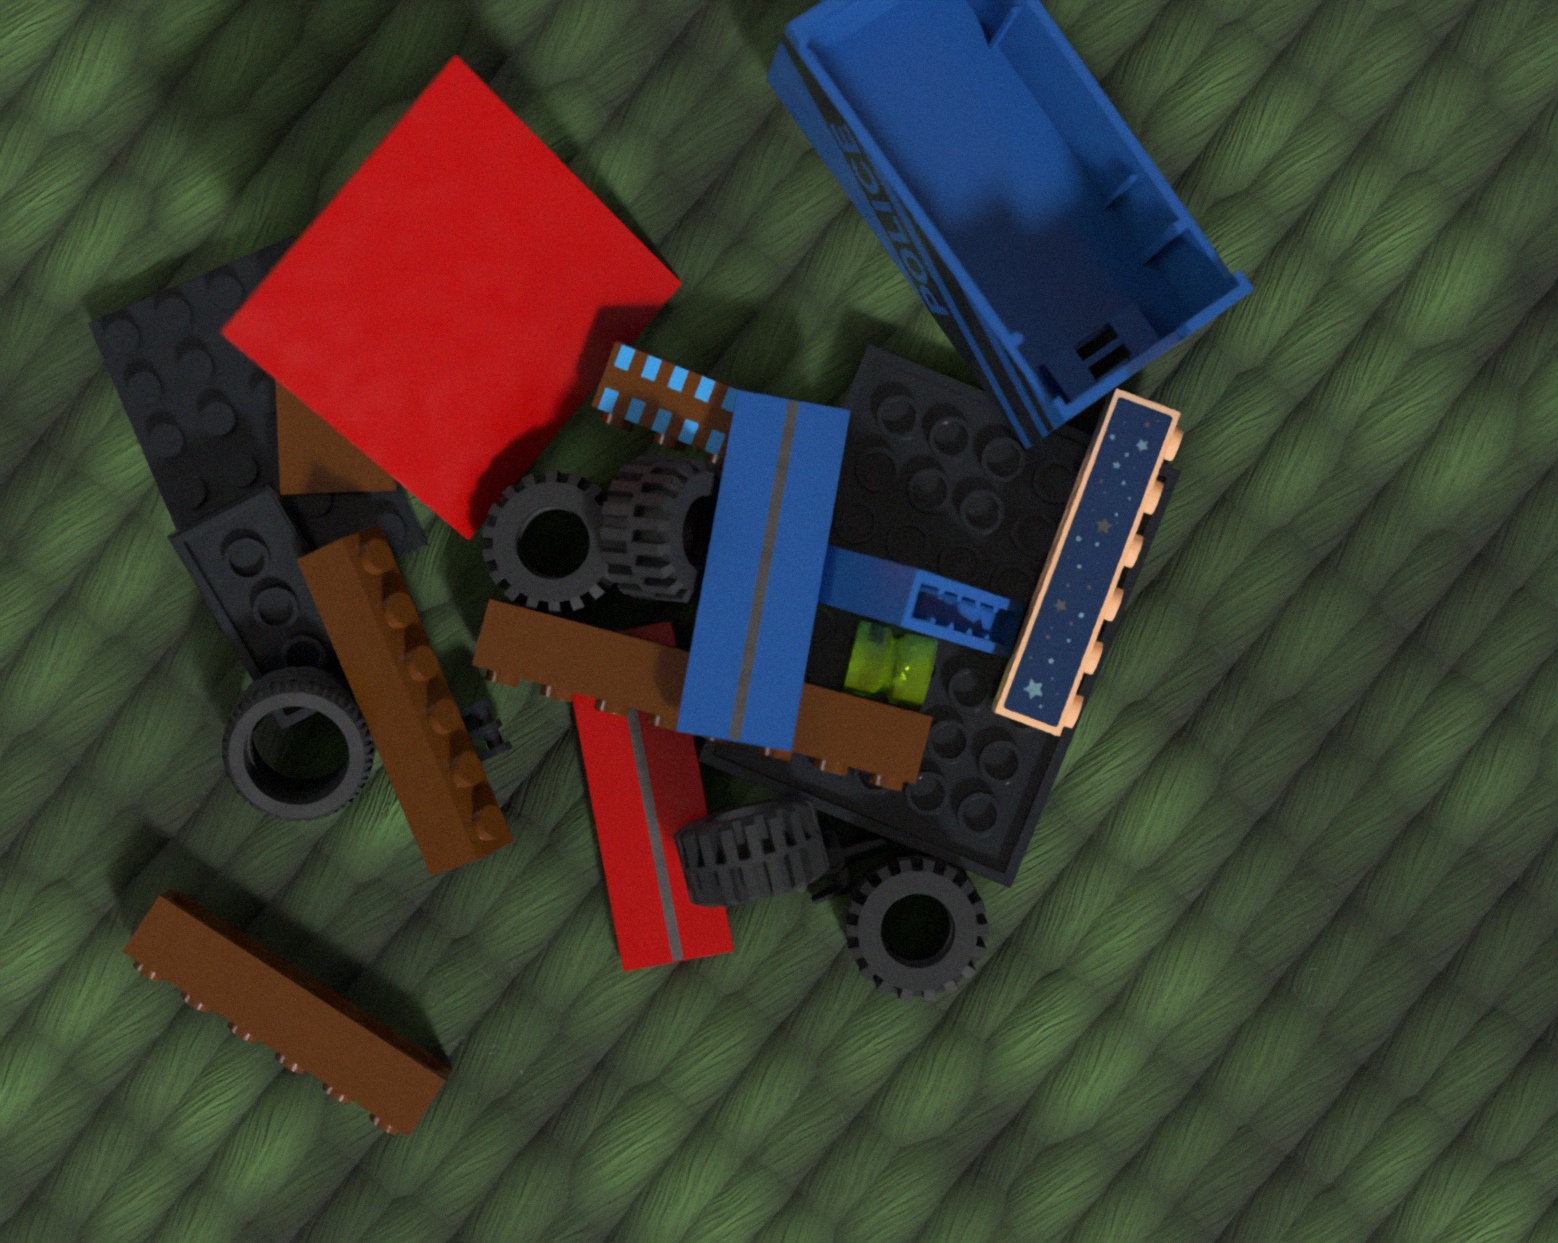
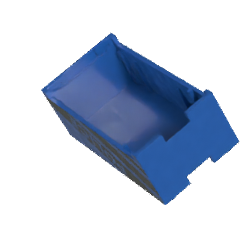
[766,0,1254,450]

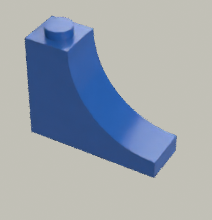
[817,545,1025,659]

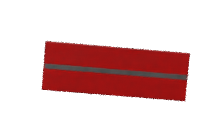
[572,621,734,972]

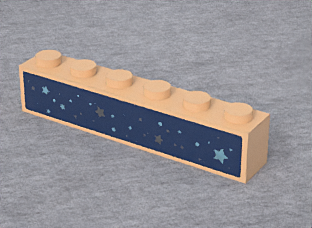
[990,388,1184,737]

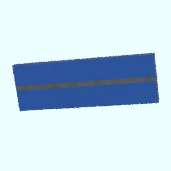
[676,390,851,752]

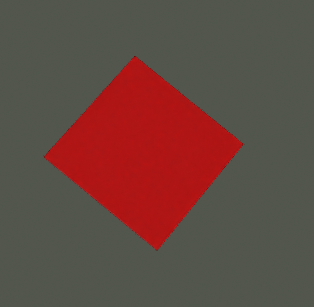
[220,55,682,540]

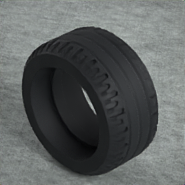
[222,666,376,822]

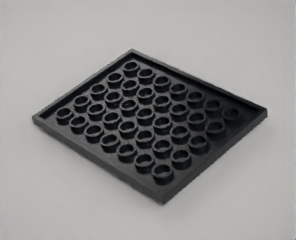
[698,344,1181,888]

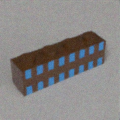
[591,340,749,469]

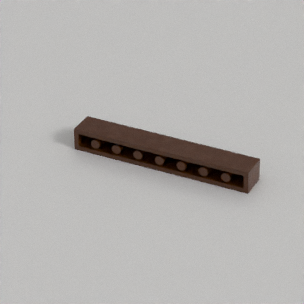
[472,599,933,791]

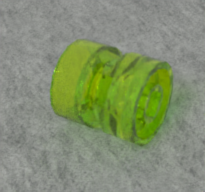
[842,620,938,711]

